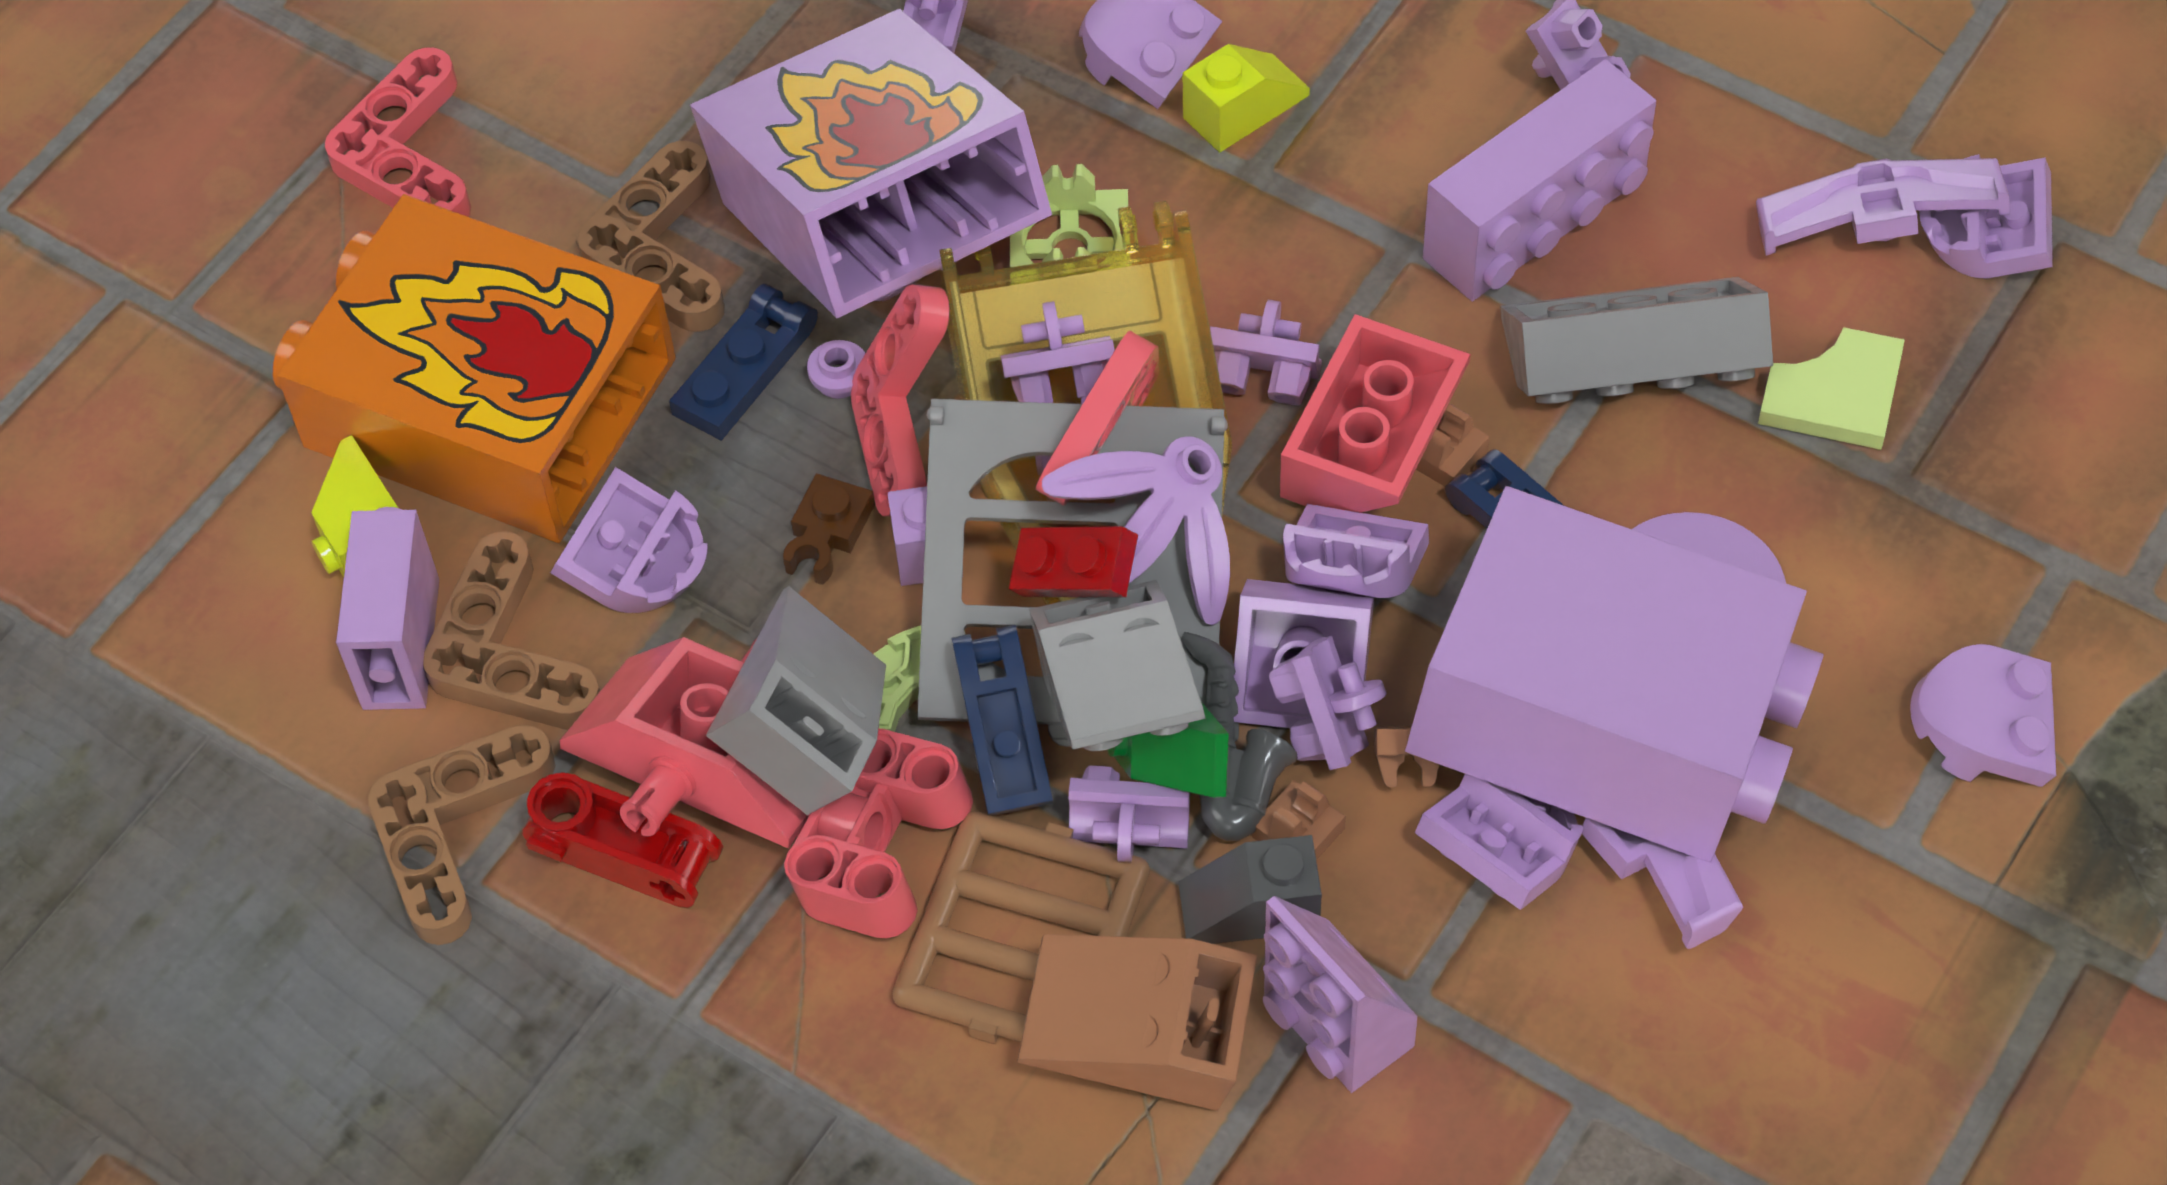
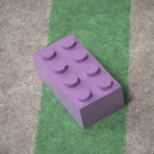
[1423,59,1657,302]

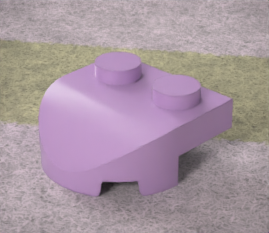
[1079,0,1222,109]
[1919,154,2053,278]
[550,467,707,613]
[1283,504,1429,598]
[1910,644,2056,787]
[1415,774,1584,910]

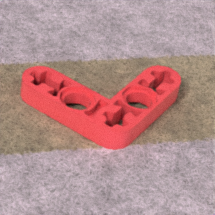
[325,47,471,217]
[851,284,949,517]
[1036,330,1159,506]

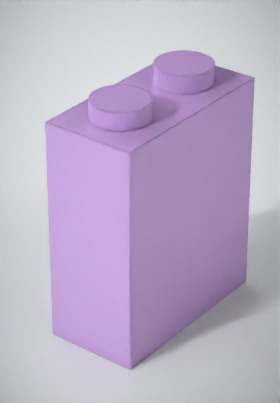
[336,507,439,710]

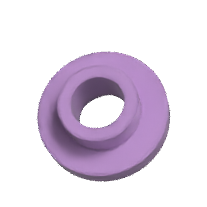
[807,340,865,399]

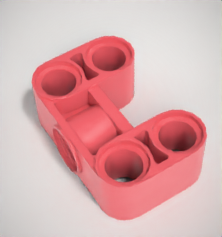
[784,728,973,939]

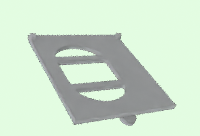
[918,399,1228,747]

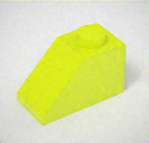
[1182,44,1310,153]
[311,435,398,577]

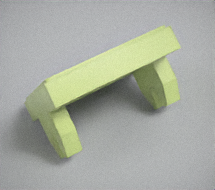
[1010,164,1130,287]

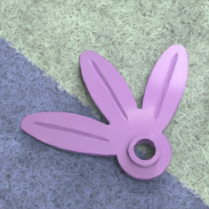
[1042,436,1230,625]

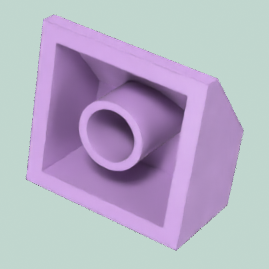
[1234,579,1374,728]

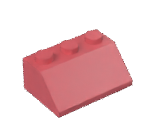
[1280,314,1471,513]

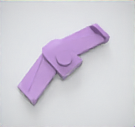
[1756,158,2010,256]
[1582,817,1744,949]

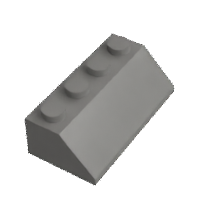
[1500,277,1773,403]

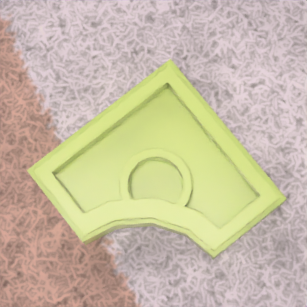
[1758,327,1905,450]

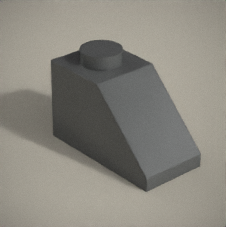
[1179,835,1322,944]

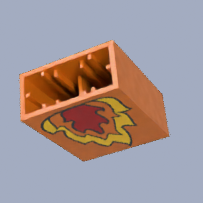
[273,194,676,544]

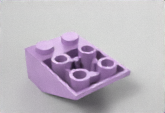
[1263,896,1418,1093]

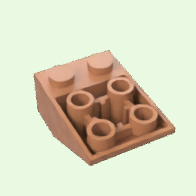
[1017,934,1257,1111]

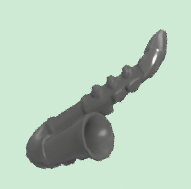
[1181,632,1298,841]

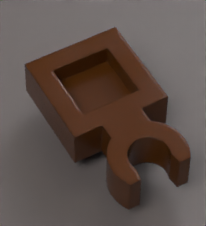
[783,473,875,585]

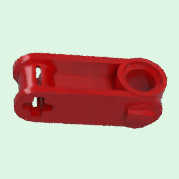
[522,772,724,908]

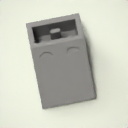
[1029,580,1205,751]
[706,586,886,815]

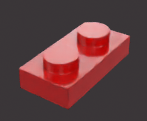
[1009,526,1138,598]

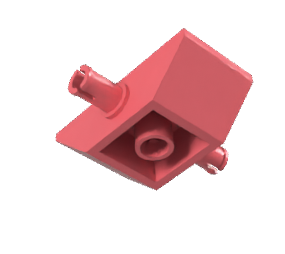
[560,637,809,848]

